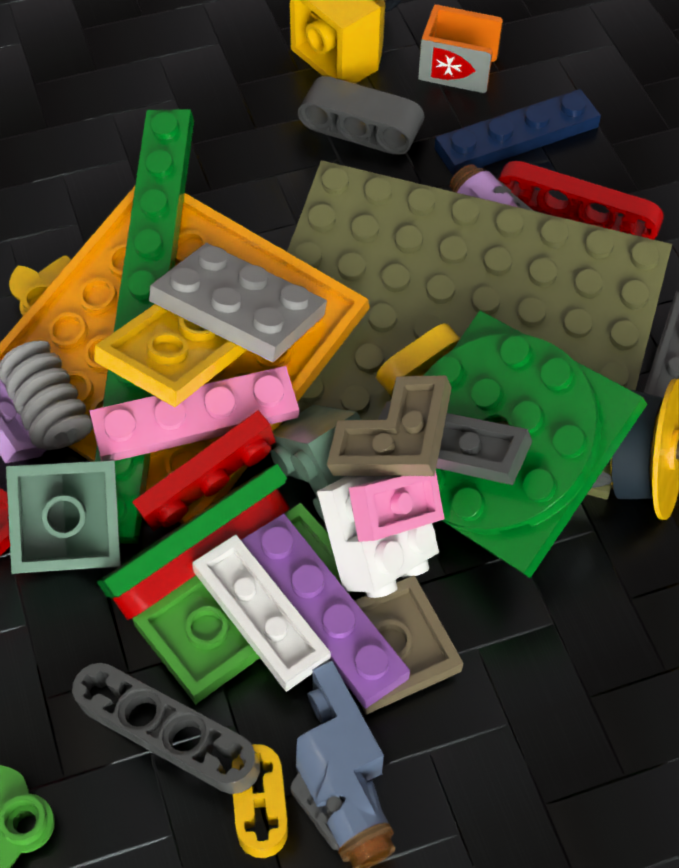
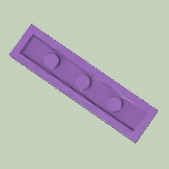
[241,514,410,709]

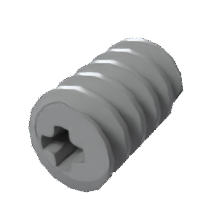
[0,340,93,450]

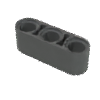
[298,76,425,155]

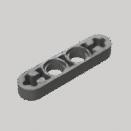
[72,663,260,794]

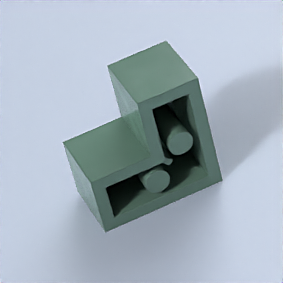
[270,404,361,522]

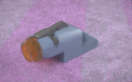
[291,661,396,868]

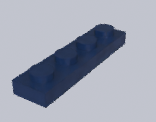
[434,89,601,177]

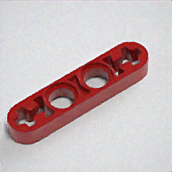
[498,161,664,240]
[112,488,290,620]

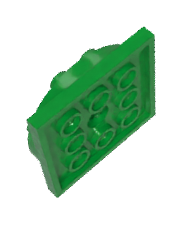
[423,310,647,578]

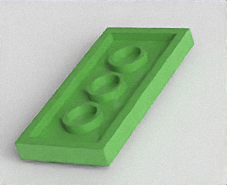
[132,503,351,704]

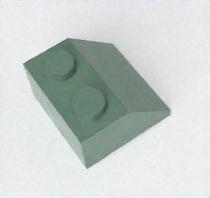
[6,460,120,574]

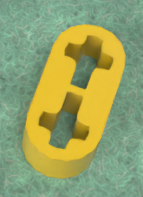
[376,323,460,397]
[231,744,288,858]

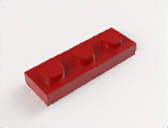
[132,410,276,532]

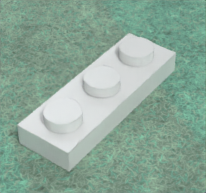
[192,535,331,692]

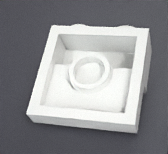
[317,476,439,598]

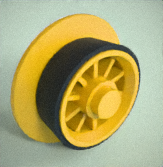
[610,378,679,520]

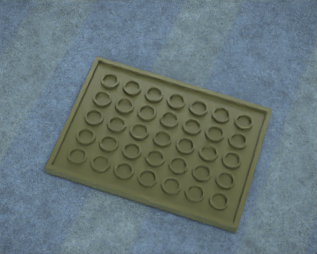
[287,160,672,500]

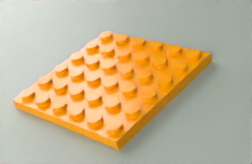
[0,186,370,523]

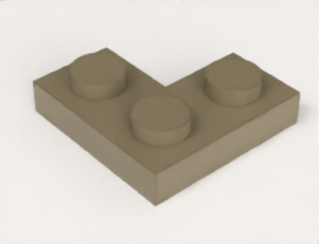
[327,375,452,476]

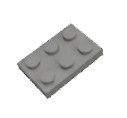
[149,243,327,362]

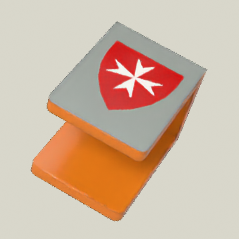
[418,4,503,93]

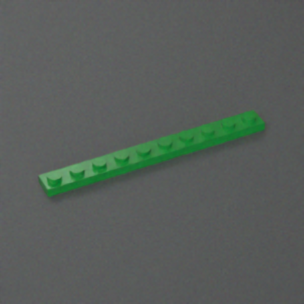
[95,109,194,544]

